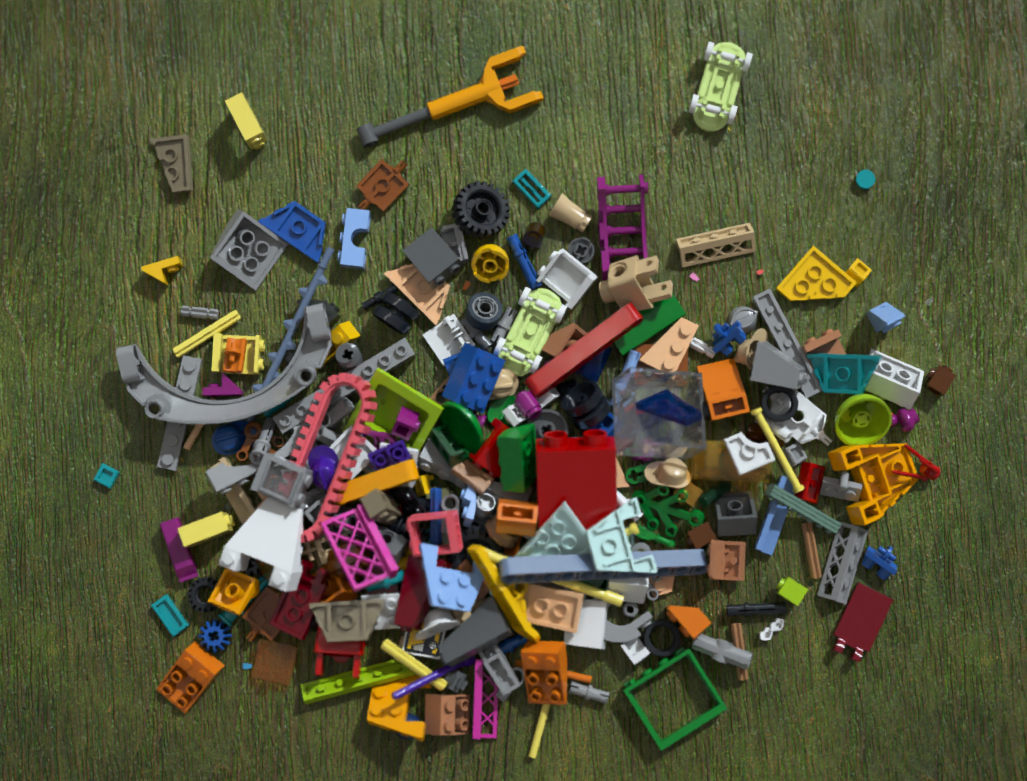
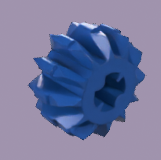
[198,619,232,653]

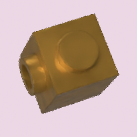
[671,482,703,508]

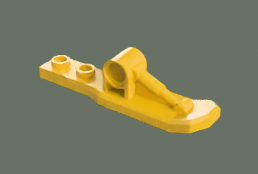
[467,545,540,642]

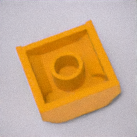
[208,568,260,615]

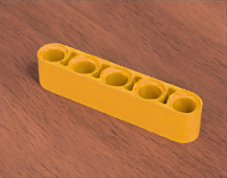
[328,459,420,506]

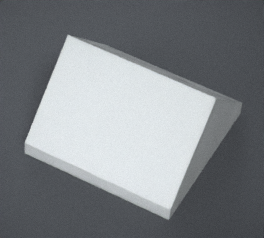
[606,577,649,604]

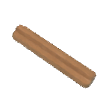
[802,522,822,579]
[731,623,748,681]

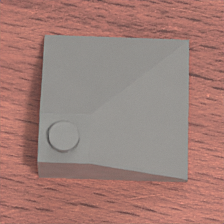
[209,209,288,290]

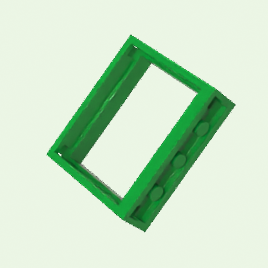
[622,647,727,751]

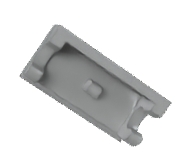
[440,224,469,264]

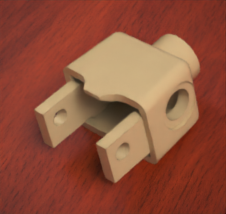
[599,255,673,311]

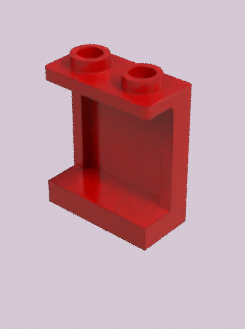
[469,418,509,479]

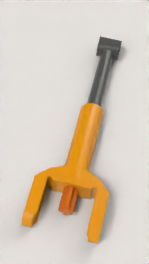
[356,46,544,148]

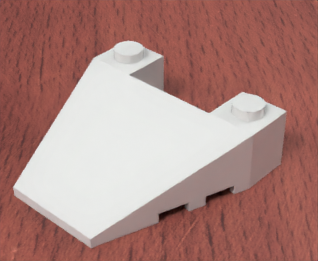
[219,497,303,592]

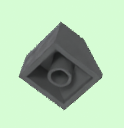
[713,491,757,537]

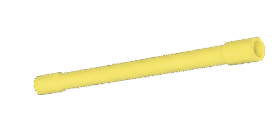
[486,548,624,607]

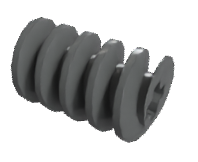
[335,343,363,372]

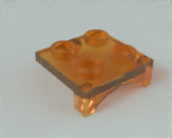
[251,638,299,686]

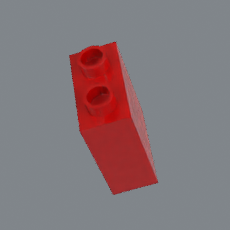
[536,429,617,530]

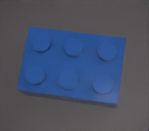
[442,342,506,413]

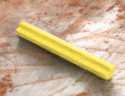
[173,310,241,358]
[380,639,447,691]

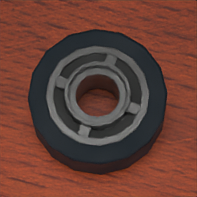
[465,292,503,330]

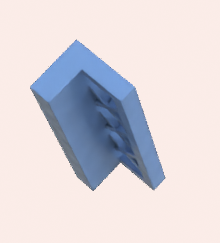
[753,476,794,556]

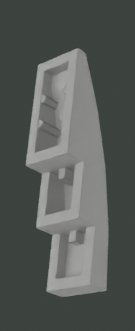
[479,643,520,696]

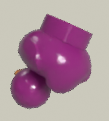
[890,408,919,432]

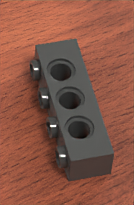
[330,505,408,565]

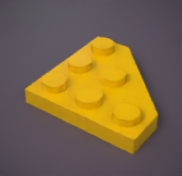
[776,245,857,301]

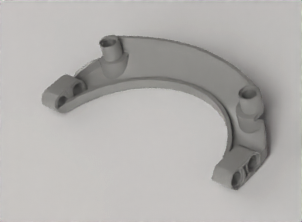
[116,303,332,424]

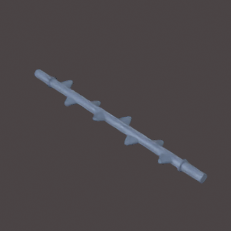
[246,247,334,422]

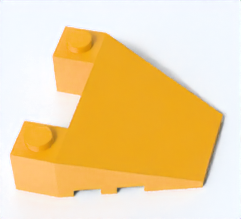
[828,443,919,525]

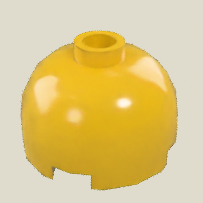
[471,244,509,283]

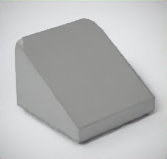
[782,442,808,468]

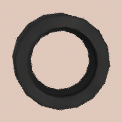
[761,385,798,422]
[643,619,681,657]

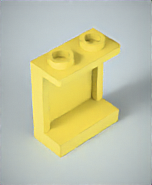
[211,333,265,375]

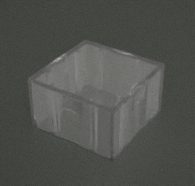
[612,367,706,460]

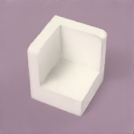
[620,638,650,665]

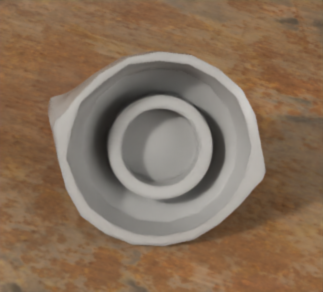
[728,306,758,334]

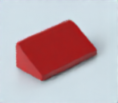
[794,462,825,504]

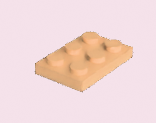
[524,583,584,633]

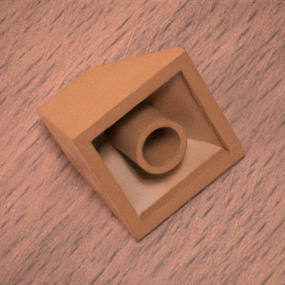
[541,323,587,374]

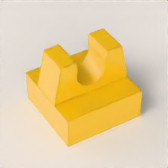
[414,474,436,498]

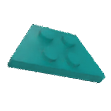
[807,353,881,394]

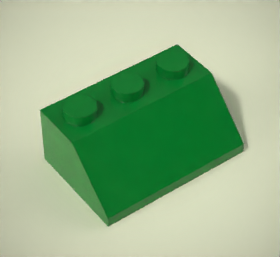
[497,423,537,493]

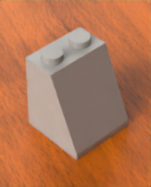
[750,341,807,389]

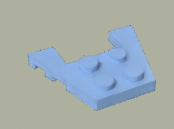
[418,543,484,612]

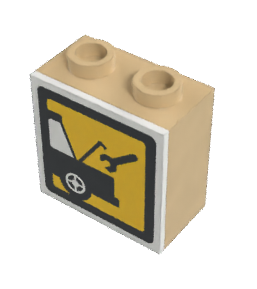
[399,622,446,660]

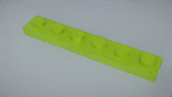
[301,654,417,705]

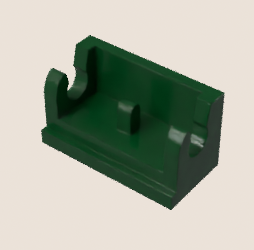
[430,424,469,468]

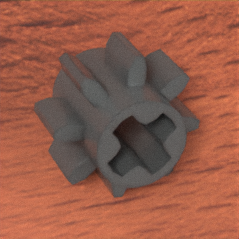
[444,669,468,693]

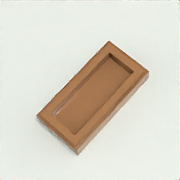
[451,460,494,496]

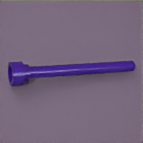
[391,656,475,700]

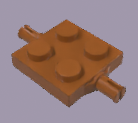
[356,159,410,213]
[242,586,283,642]

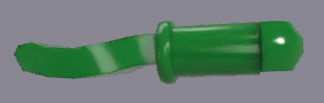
[635,525,676,549]

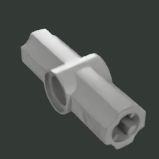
[692,633,753,670]

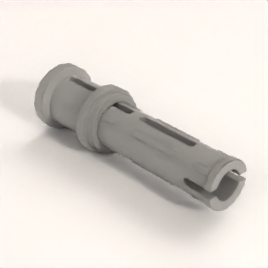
[249,417,276,465]

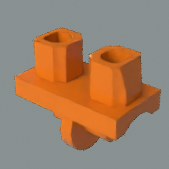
[223,338,247,373]

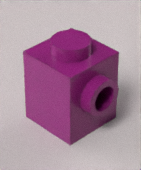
[391,406,420,441]

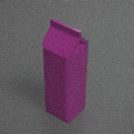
[159,517,198,583]

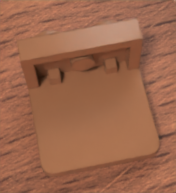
[801,328,846,381]
[707,540,746,581]

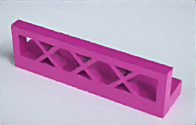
[473,658,498,739]

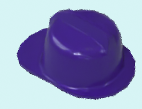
[308,445,339,490]

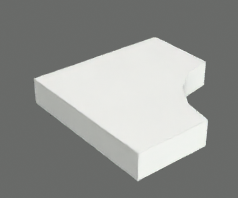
[723,432,775,476]

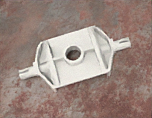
[762,386,832,446]

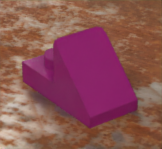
[203,372,244,397]

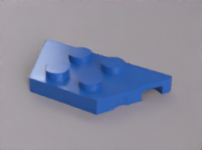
[258,201,326,263]

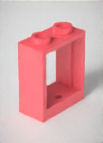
[406,510,464,557]

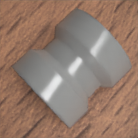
[474,493,496,519]

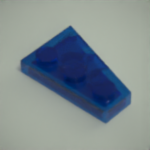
[635,389,702,426]

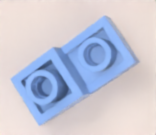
[459,486,476,528]

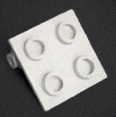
[423,314,475,366]
[361,592,400,630]

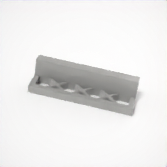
[817,522,868,605]

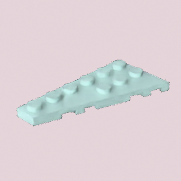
[489,501,590,596]

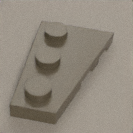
[151,134,193,193]

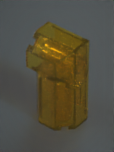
[690,440,772,484]

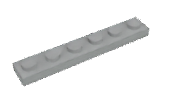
[752,288,822,398]
[157,355,203,471]

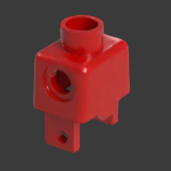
[314,624,365,679]

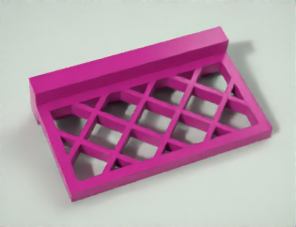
[320,503,399,592]

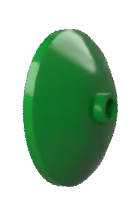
[439,401,484,452]

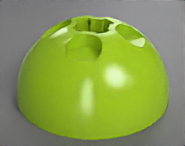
[834,394,892,446]

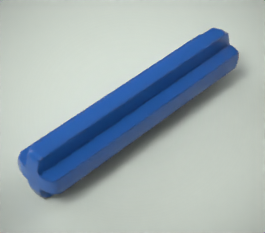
[430,487,442,545]

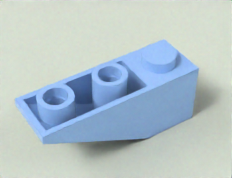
[866,302,905,334]

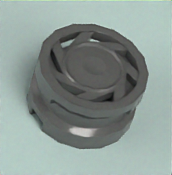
[568,237,595,265]

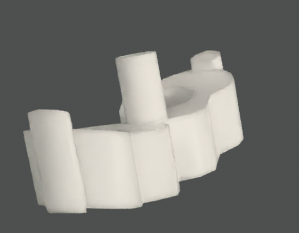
[759,618,784,641]

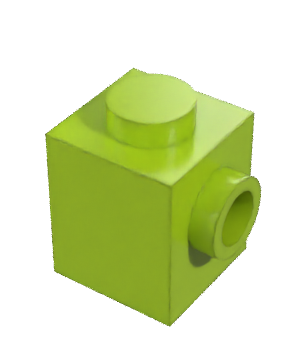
[775,577,808,606]

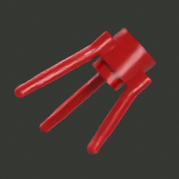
[892,444,940,482]

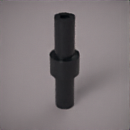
[361,285,397,310]

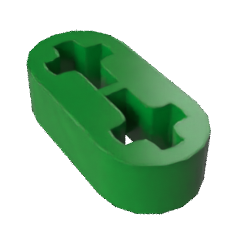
[625,462,652,485]

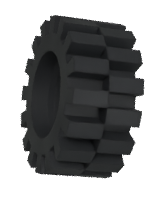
[187,577,218,612]

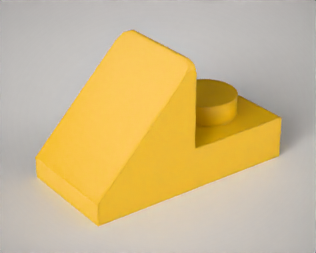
[141,256,183,286]

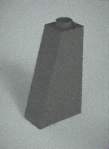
[438,596,514,667]

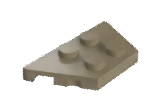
[309,599,385,643]

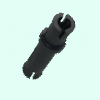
[726,602,786,618]

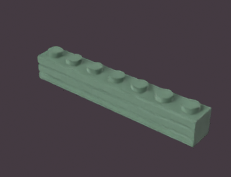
[765,483,842,535]

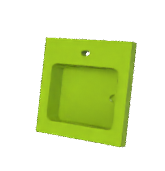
[342,367,444,452]

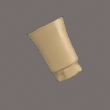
[548,193,592,232]

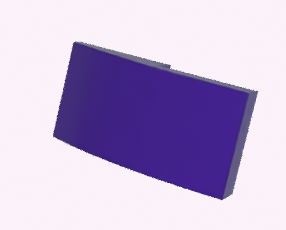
[367,440,411,471]

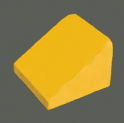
[845,258,872,287]

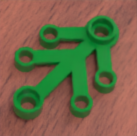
[631,485,704,537]

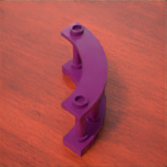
[597,174,651,281]

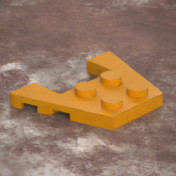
[367,669,432,741]

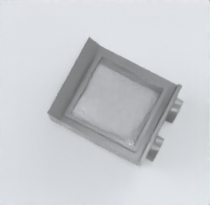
[251,453,314,508]

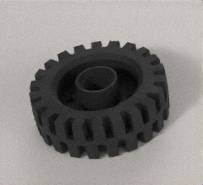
[452,181,510,240]
[447,524,505,573]

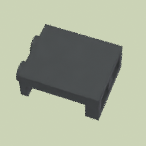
[402,227,463,289]

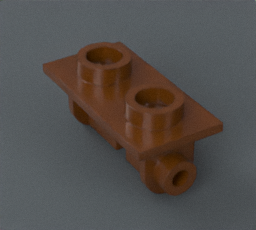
[745,423,785,450]

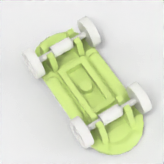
[688,42,753,132]
[493,287,567,377]

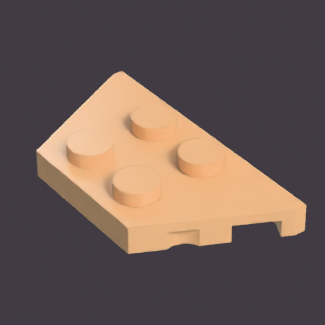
[384,264,450,326]

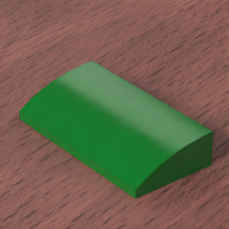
[600,280,686,356]

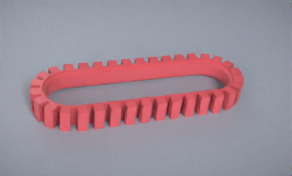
[278,373,377,543]

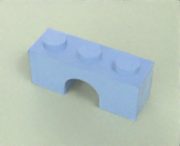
[337,208,371,270]

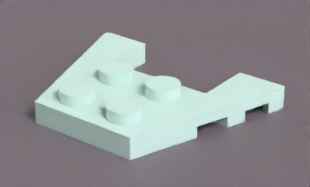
[585,497,658,573]

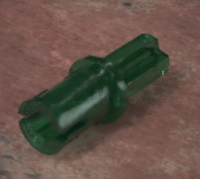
[699,478,732,507]

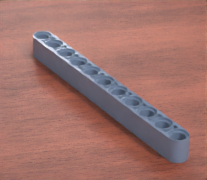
[499,549,708,584]

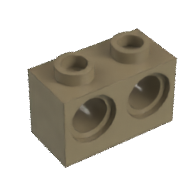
[360,488,402,525]

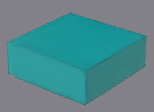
[93,463,120,489]

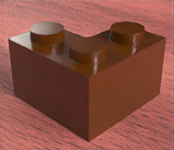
[327,539,370,583]

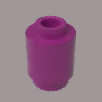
[515,391,542,420]

